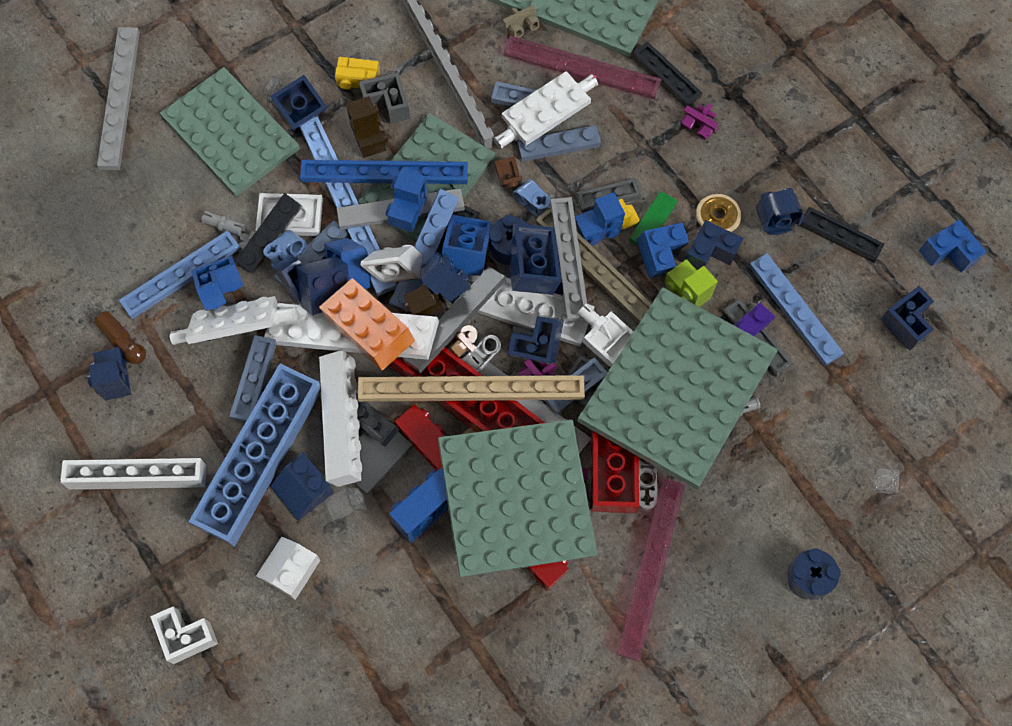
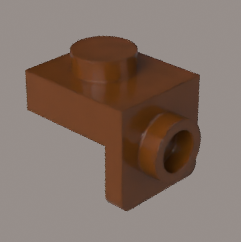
[494,156,522,188]

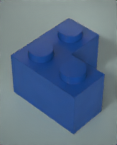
[386,169,427,232]
[575,192,625,246]
[919,220,987,273]
[636,222,689,278]
[324,238,371,289]
[191,255,244,311]

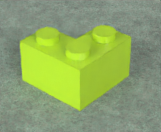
[664,259,718,307]

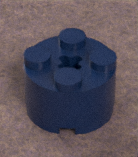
[756,188,804,235]
[490,215,527,265]
[787,548,841,600]

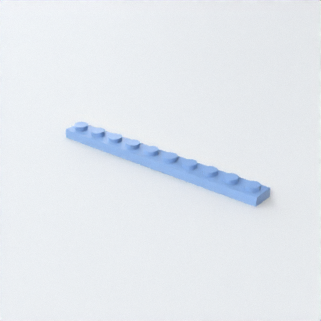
[300,116,397,296]

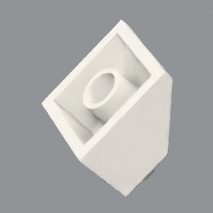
[361,245,422,283]
[256,537,321,600]

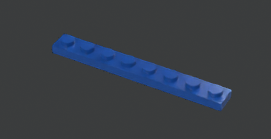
[300,160,468,184]

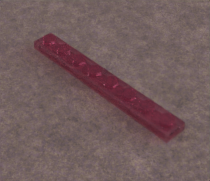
[504,35,661,99]
[616,478,685,662]

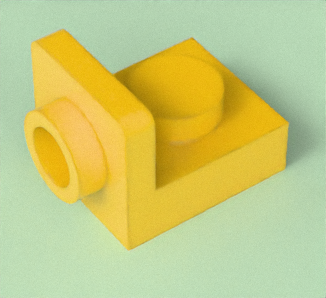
[619,199,640,230]

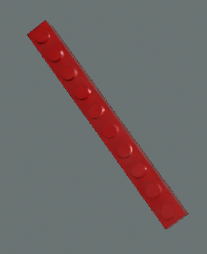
[395,405,569,591]

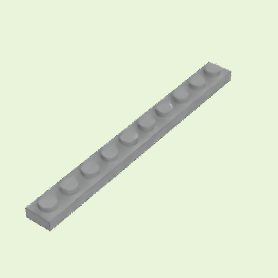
[402,0,494,149]

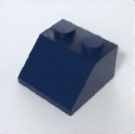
[270,75,328,130]
[271,452,334,521]

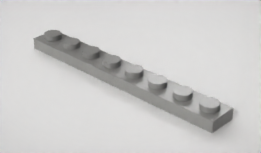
[97,27,140,170]

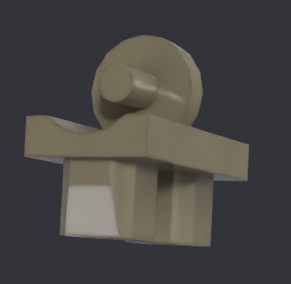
[503,5,540,39]

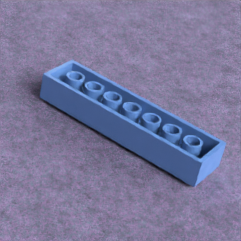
[188,364,321,547]

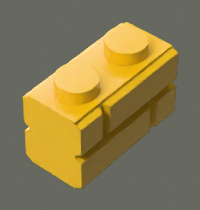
[335,57,380,89]

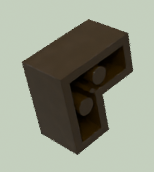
[346,96,388,158]
[404,285,449,320]

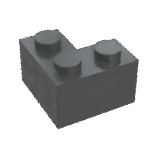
[359,72,410,124]

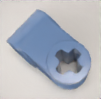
[513,179,551,218]
[263,230,307,268]

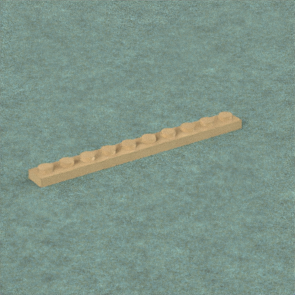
[358,375,585,402]

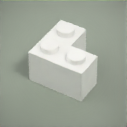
[150,607,218,664]

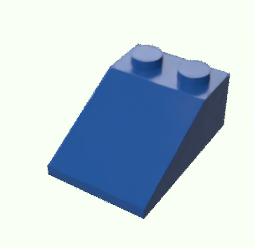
[442,215,492,276]

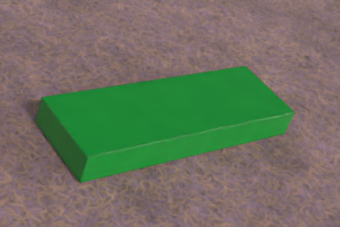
[629,191,678,247]

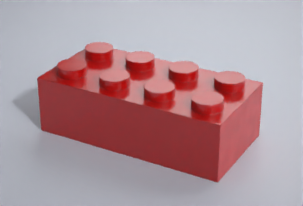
[591,430,639,513]

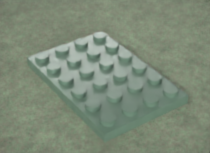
[160,67,300,197]
[358,113,496,242]

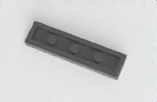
[722,299,794,377]

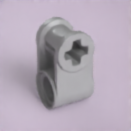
[459,335,501,372]

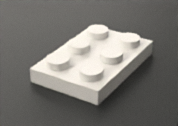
[256,193,323,236]

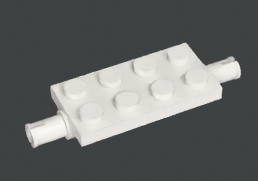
[494,71,598,149]
[170,296,299,345]
[577,303,633,368]

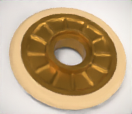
[696,194,741,232]

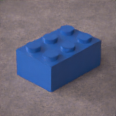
[389,467,449,544]

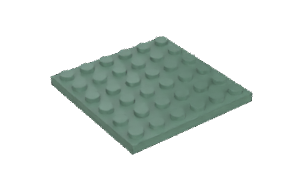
[438,420,597,578]

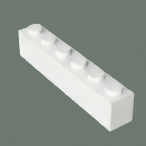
[319,350,362,487]
[60,458,207,490]

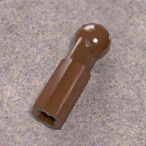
[93,311,146,364]

